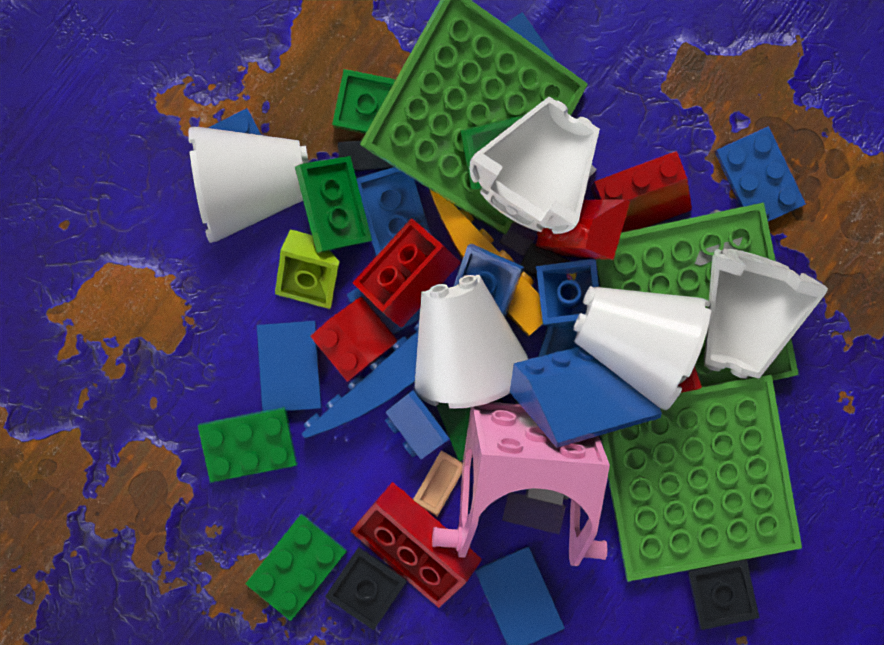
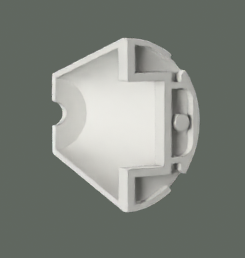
[469,97,600,234]
[189,127,309,243]
[704,248,828,379]
[415,275,528,408]
[573,286,711,410]

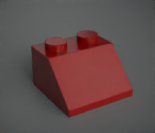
[310,296,399,382]

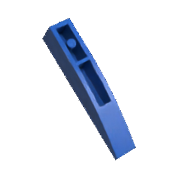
[301,323,419,438]

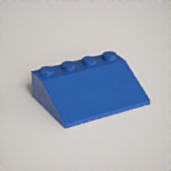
[510,347,662,448]

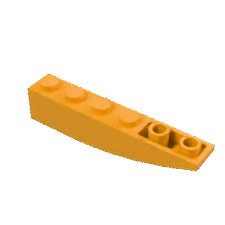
[430,189,543,337]

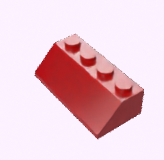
[350,482,482,608]

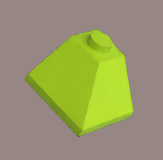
[275,229,339,309]

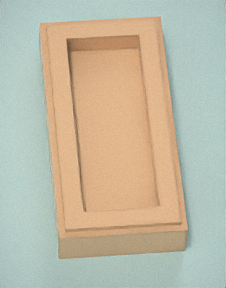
[413,450,463,516]

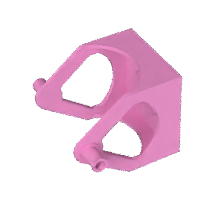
[432,402,610,566]

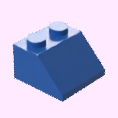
[536,259,599,327]
[385,390,450,459]

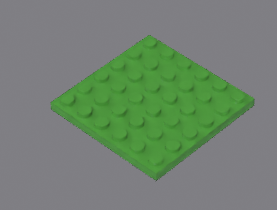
[360,0,588,235]
[593,202,799,386]
[600,374,802,582]

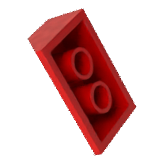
[590,151,692,233]
[535,200,630,260]
[352,218,461,328]

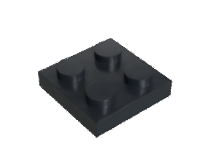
[325,546,407,631]
[687,559,760,630]

